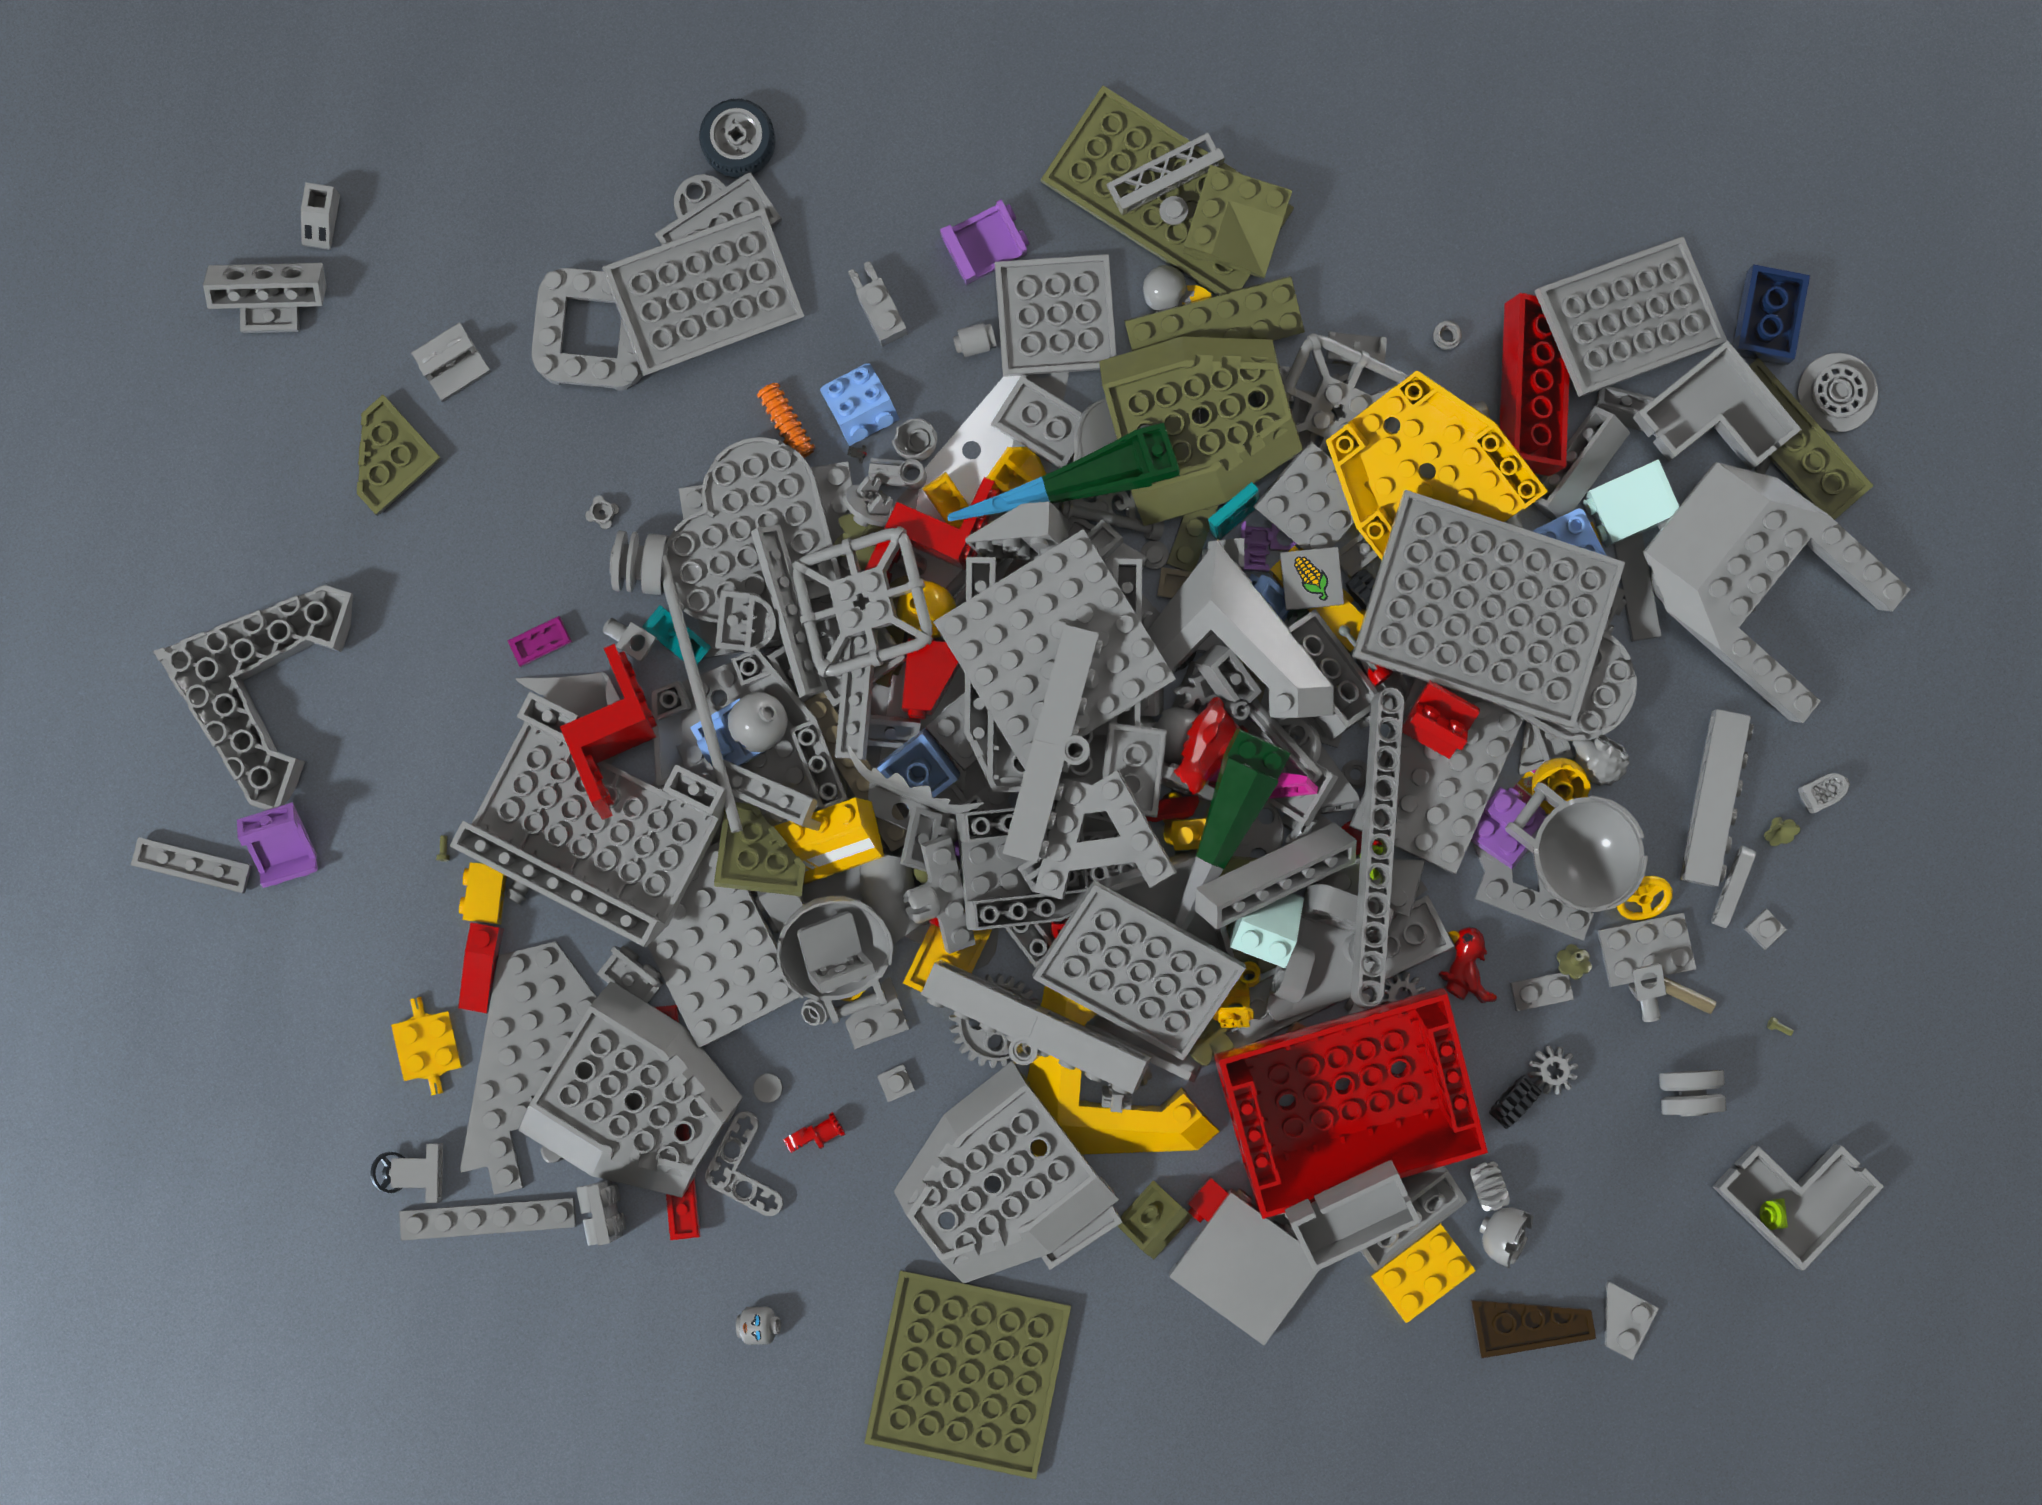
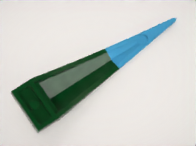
[947,423,1180,521]

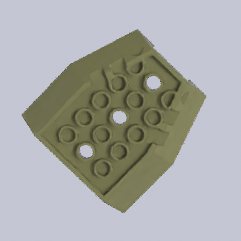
[1099,337,1303,526]

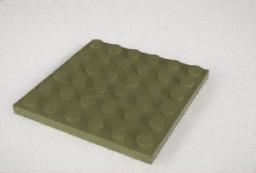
[864,1270,1071,1479]

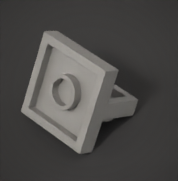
[411,322,491,402]

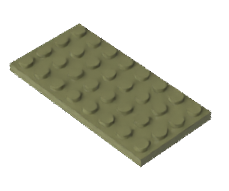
[1041,85,1294,295]

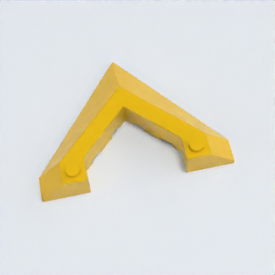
[1027,985,1220,1156]

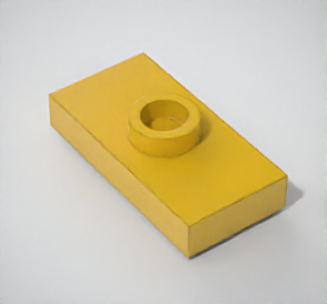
[922,472,969,529]

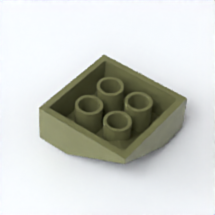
[1183,165,1292,278]

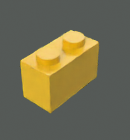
[459,862,507,925]

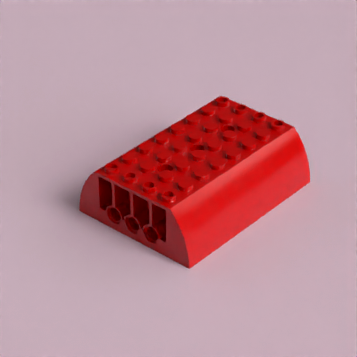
[1215,988,1488,1219]

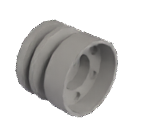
[610,530,669,595]

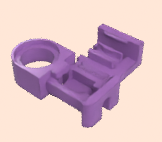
[1241,521,1296,572]

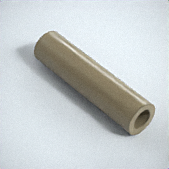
[1664,976,1717,1014]

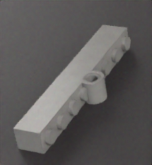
[1003,624,1103,863]
[921,960,1151,1095]

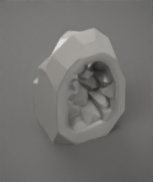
[1798,773,1850,814]

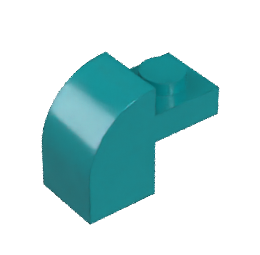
[642,605,711,664]

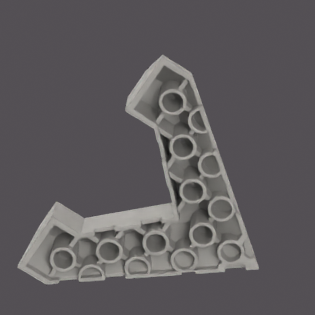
[1140,540,1334,718]
[153,585,353,810]

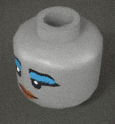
[736,1306,781,1345]

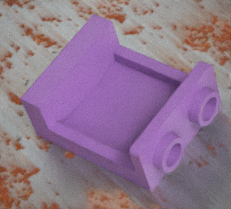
[940,199,1030,285]
[237,802,318,888]

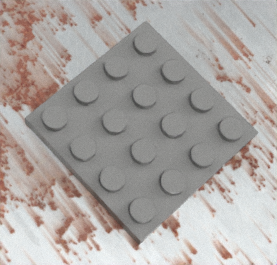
[995,254,1116,377]

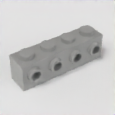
[1533,406,1630,520]

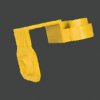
[1213,961,1261,1028]

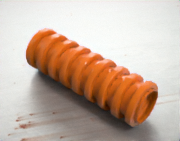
[757,383,815,458]

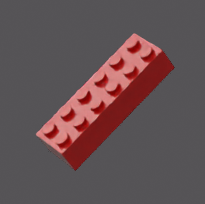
[1500,293,1569,476]

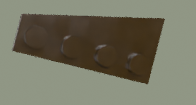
[1470,1300,1596,1359]

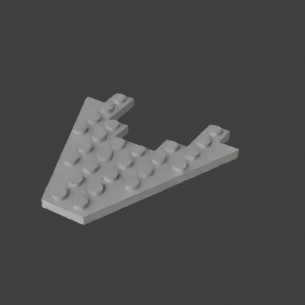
[460,941,642,1195]

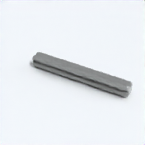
[1245,698,1322,783]

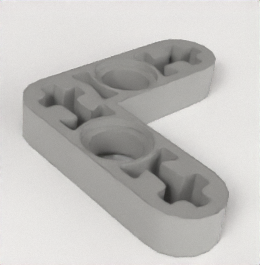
[705,1111,783,1216]

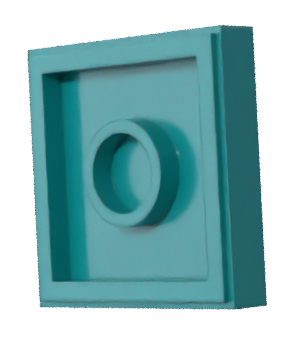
[1208,482,1260,540]

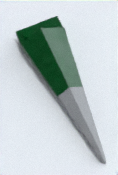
[1174,728,1291,930]

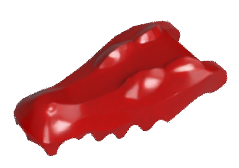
[1174,697,1249,795]

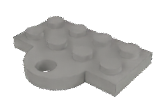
[655,172,782,245]
[1243,718,1338,827]

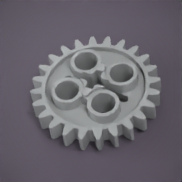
[949,973,1040,1068]

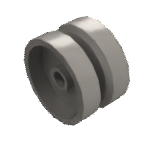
[1659,1070,1727,1116]

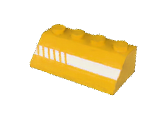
[773,797,884,884]

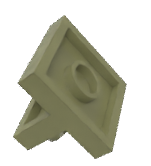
[1118,1180,1193,1259]

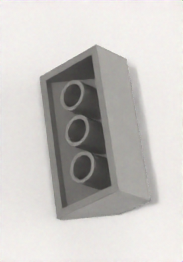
[1288,609,1385,741]
[1360,1166,1468,1271]

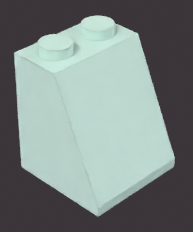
[1584,459,1679,547]
[1228,893,1304,968]

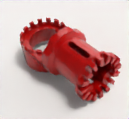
[783,1112,846,1153]

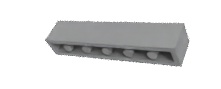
[1679,709,1754,887]
[1195,822,1357,929]

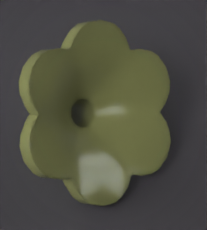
[1764,817,1800,846]
[1556,944,1592,980]

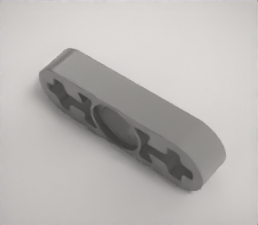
[1711,846,1756,928]

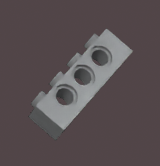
[203,263,327,309]

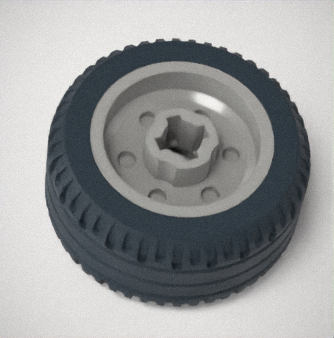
[699,99,776,177]

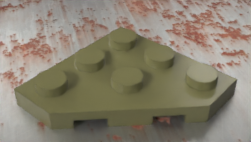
[357,395,441,516]
[714,802,806,896]

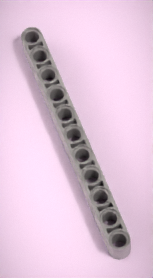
[1351,688,1404,1008]

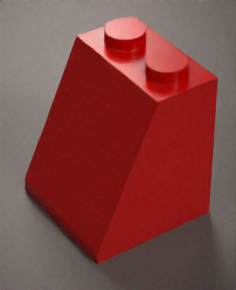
[902,639,960,720]

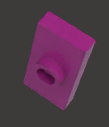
[507,616,573,667]

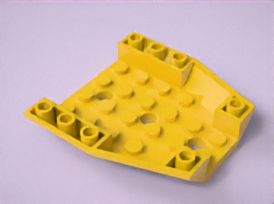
[1326,370,1548,560]

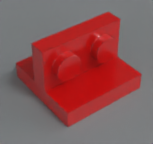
[1402,680,1480,759]

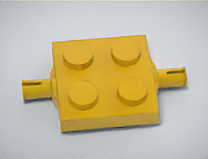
[391,997,462,1096]

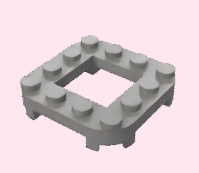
[531,268,643,391]

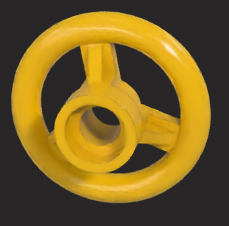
[1617,876,1673,921]

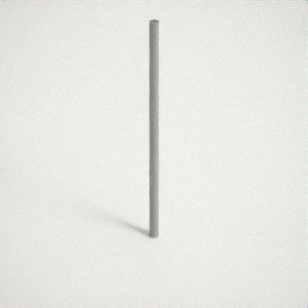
[661,555,743,833]

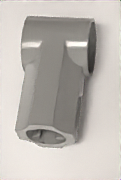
[868,458,927,490]

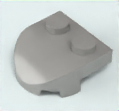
[715,589,776,653]

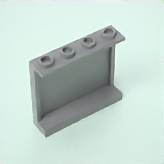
[1169,1188,1319,1345]

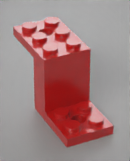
[864,477,1001,584]
[560,644,657,820]

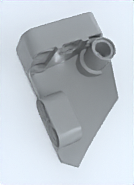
[1265,884,1394,1022]

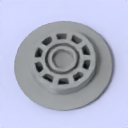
[1798,353,1878,432]

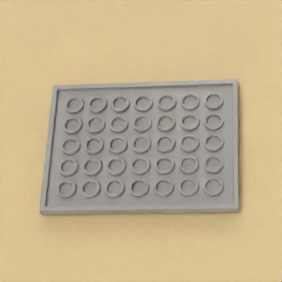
[1352,490,1625,729]

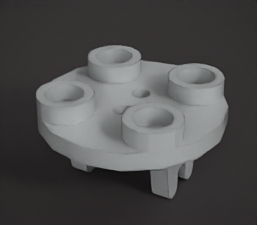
[842,476,896,527]

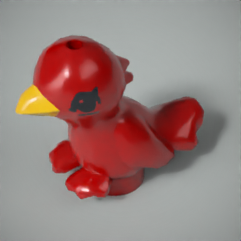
[1438,927,1497,1003]

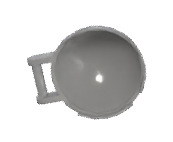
[1505,782,1648,912]
[777,896,893,1024]

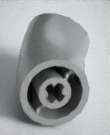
[860,855,926,944]

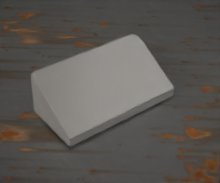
[1595,386,1655,432]

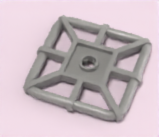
[1283,333,1408,461]
[792,527,934,678]

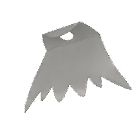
[516,672,623,765]
[848,745,984,830]

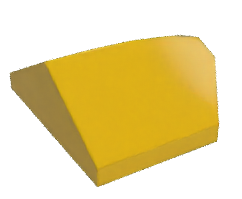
[986,447,1046,494]

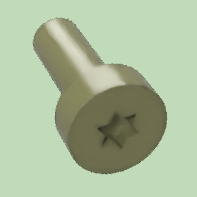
[436,835,450,862]
[1767,1016,1794,1036]

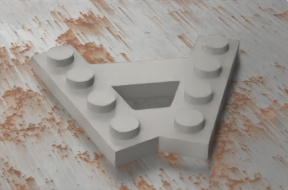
[1034,771,1177,899]
[1473,814,1594,941]

